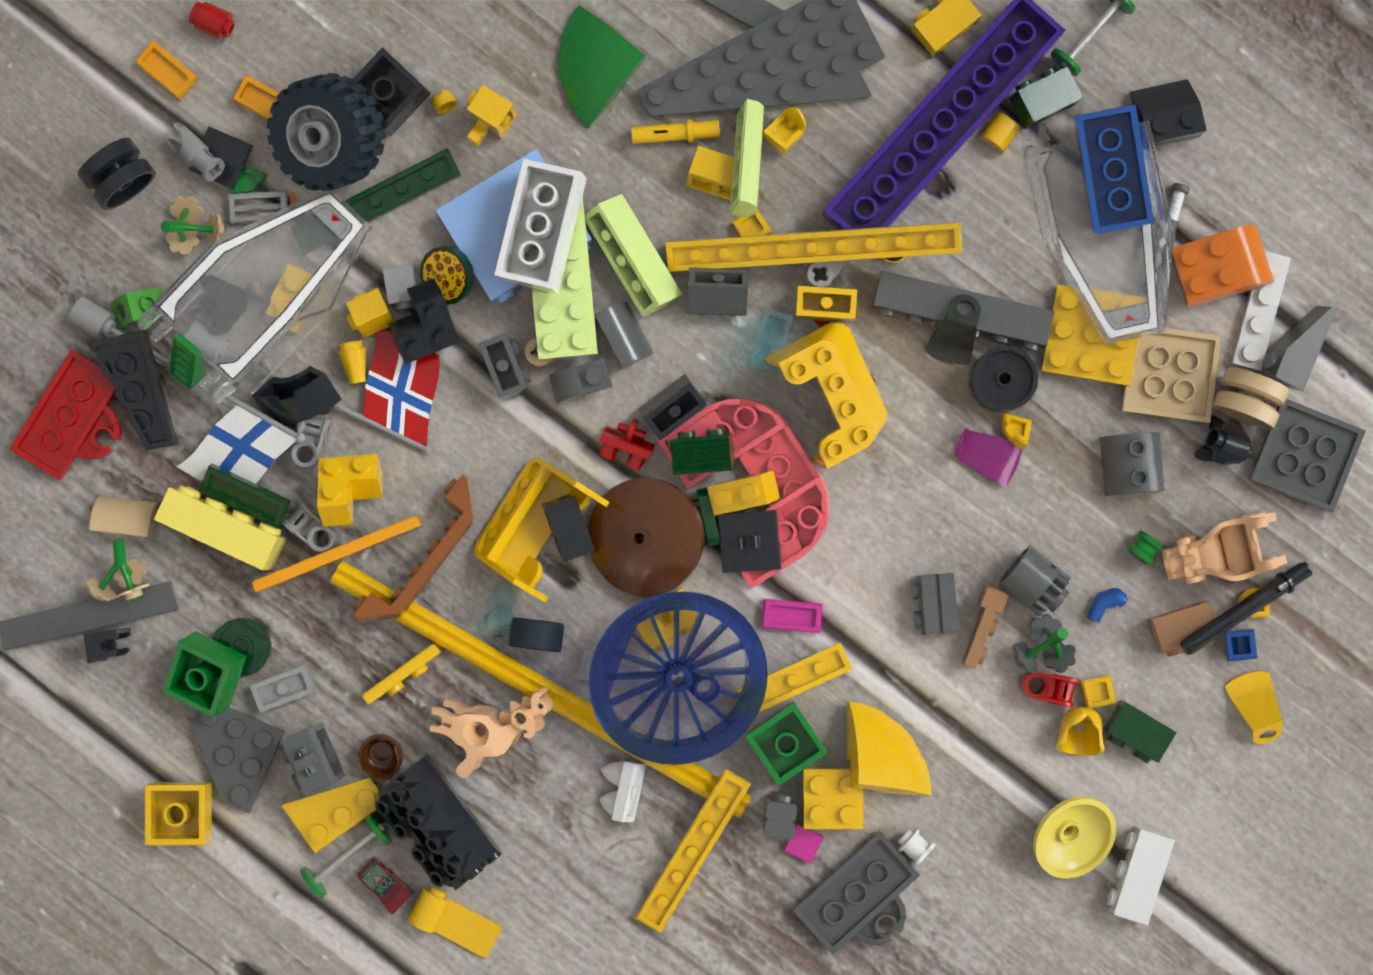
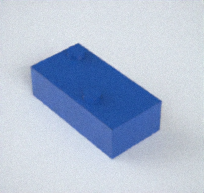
[1074,105,1154,234]

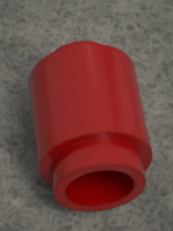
[189,1,235,40]

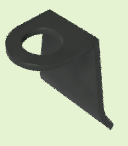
[925,295,981,364]

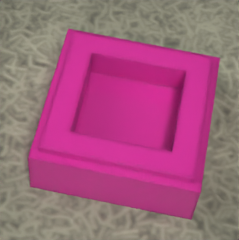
[784,823,823,864]

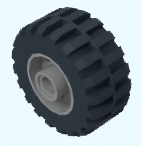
[267,73,385,192]

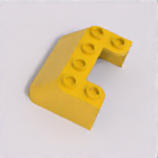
[765,322,888,469]

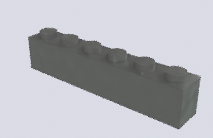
[872,271,1055,351]

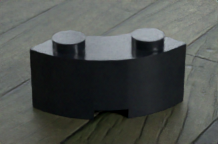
[252,366,342,426]

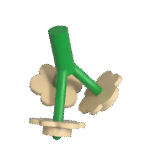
[161,195,224,256]
[85,538,149,601]

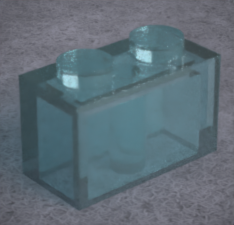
[748,308,793,376]

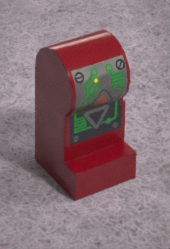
[357,856,414,915]

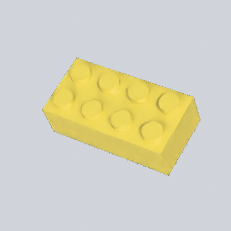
[154,485,287,570]

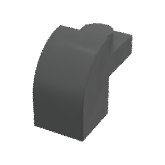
[548,358,613,405]

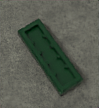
[199,463,291,529]

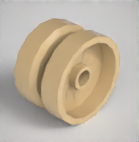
[1212,367,1290,430]

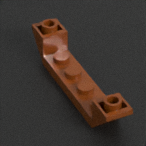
[353,475,473,623]

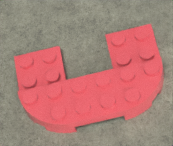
[657,398,830,589]

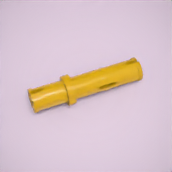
[631,119,720,144]

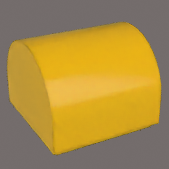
[979,112,1021,154]

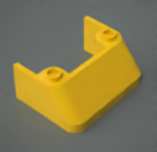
[474,457,609,603]

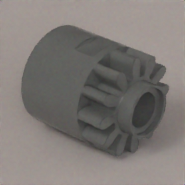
[998,545,1071,616]

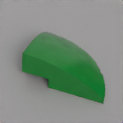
[558,5,645,128]

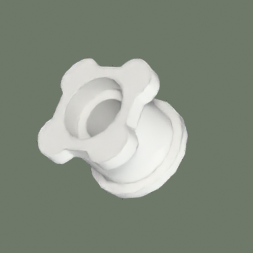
[897,829,936,867]

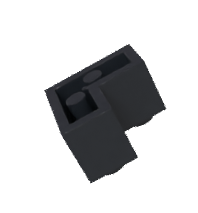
[388,278,460,364]

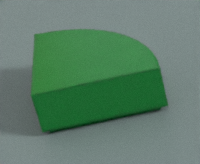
[228,167,267,194]

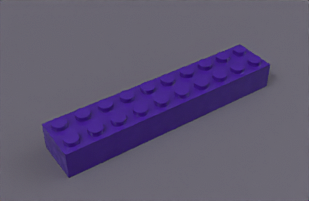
[822,0,1066,230]

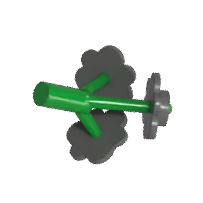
[1013,614,1076,673]

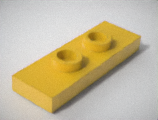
[362,643,443,705]

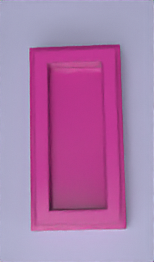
[761,599,823,633]

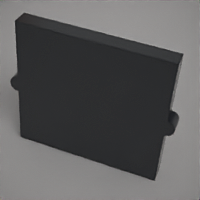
[189,126,253,190]

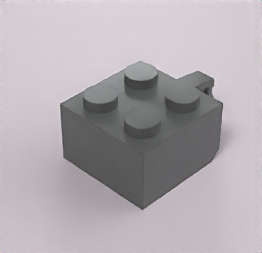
[279,722,346,796]

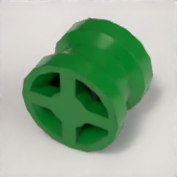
[1126,530,1164,566]

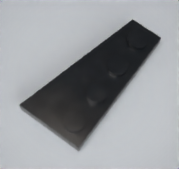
[87,329,177,451]

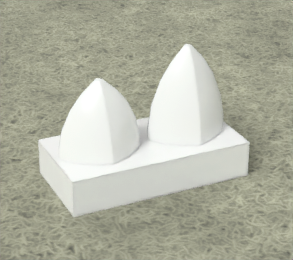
[599,761,646,822]

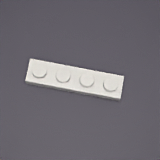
[1230,251,1291,372]

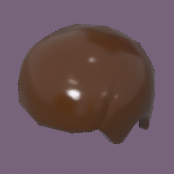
[358,733,404,781]

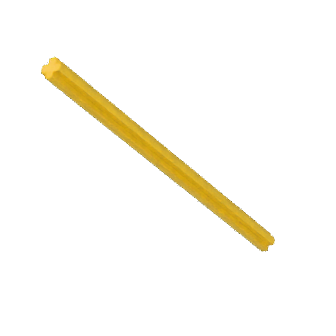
[330,561,751,818]

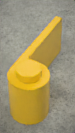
[407,885,503,959]

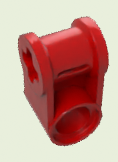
[1019,671,1079,708]

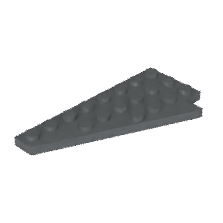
[637,0,885,116]

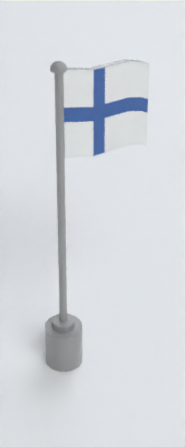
[68,297,305,484]

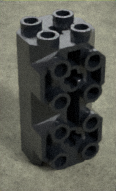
[375,754,502,890]

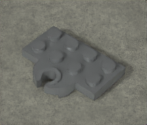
[792,830,920,955]

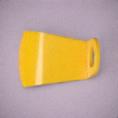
[1224,670,1283,744]

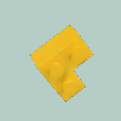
[317,454,383,527]

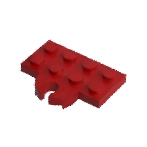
[9,349,122,480]

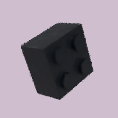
[353,47,431,136]

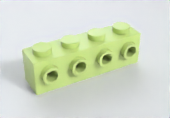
[585,194,682,318]

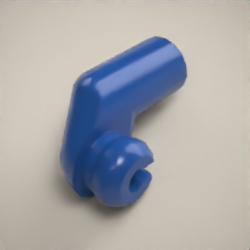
[1086,588,1127,623]

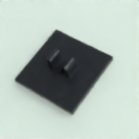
[718,510,782,573]

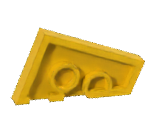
[281,777,381,853]

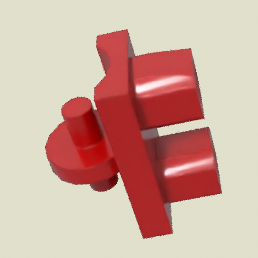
[599,418,656,471]

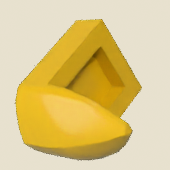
[762,107,806,155]

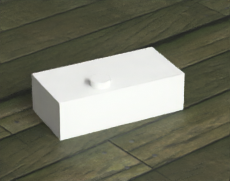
[494,159,587,294]

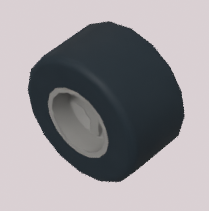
[509,617,564,653]

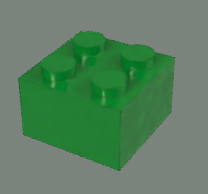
[162,631,247,718]
[745,701,828,786]

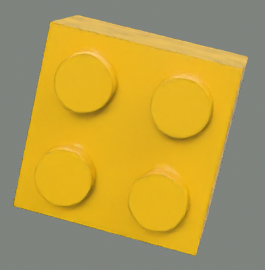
[802,766,863,829]
[145,782,212,845]

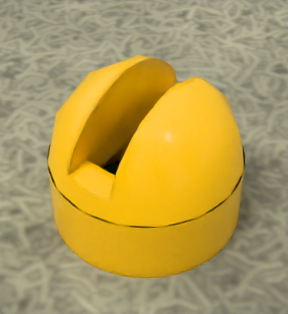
[432,89,458,115]

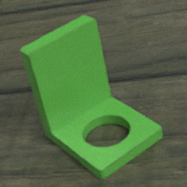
[111,288,167,330]

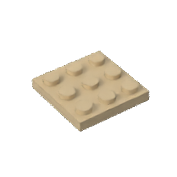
[1121,327,1222,424]

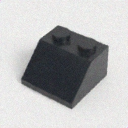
[1130,79,1207,149]

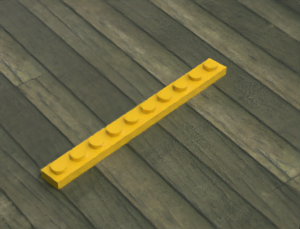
[666,222,963,272]

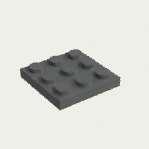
[1248,399,1366,513]

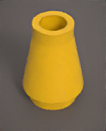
[337,340,366,384]

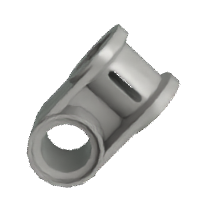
[805,260,851,288]
[291,417,333,470]
[282,500,339,552]

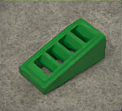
[170,333,206,389]

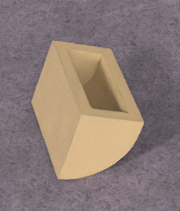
[89,496,158,537]

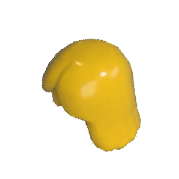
[1055,707,1105,756]

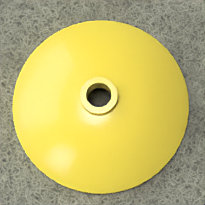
[1033,796,1116,879]

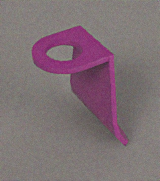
[954,428,1022,487]

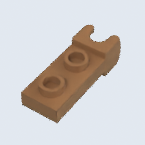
[961,586,1009,669]

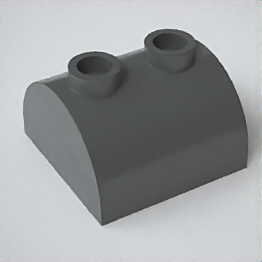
[1100,432,1165,496]

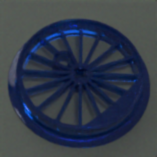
[589,592,768,765]

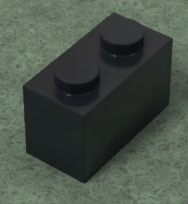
[638,374,707,440]

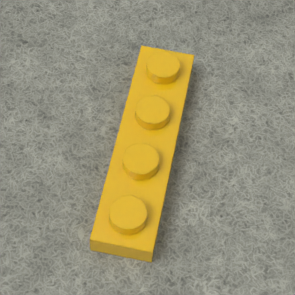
[733,642,852,719]

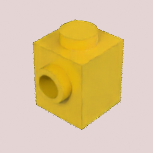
[346,288,395,338]

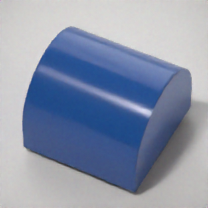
[1224,629,1258,661]

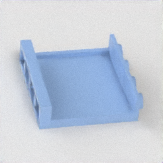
[436,149,593,304]

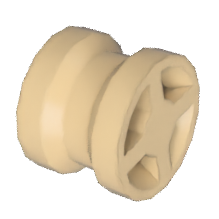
[525,338,554,368]

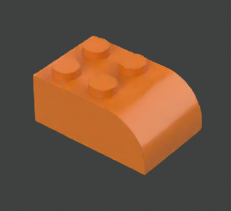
[1170,225,1275,309]

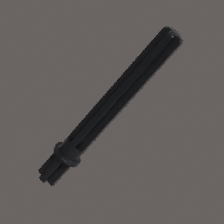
[1180,562,1313,655]

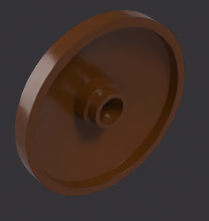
[588,478,704,596]

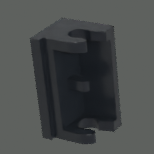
[541,494,595,562]
[84,628,131,663]

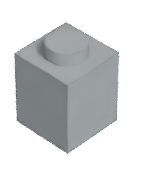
[383,265,418,311]

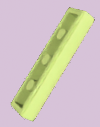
[730,99,764,217]

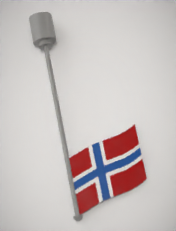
[186,322,440,455]

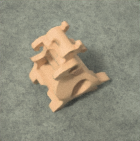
[1161,512,1287,584]
[430,687,553,778]

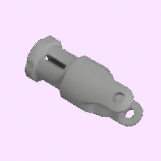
[166,123,225,182]

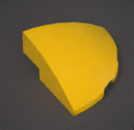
[846,701,932,797]

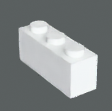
[1107,826,1175,926]

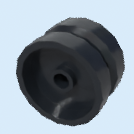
[77,137,156,210]
[969,346,1038,413]

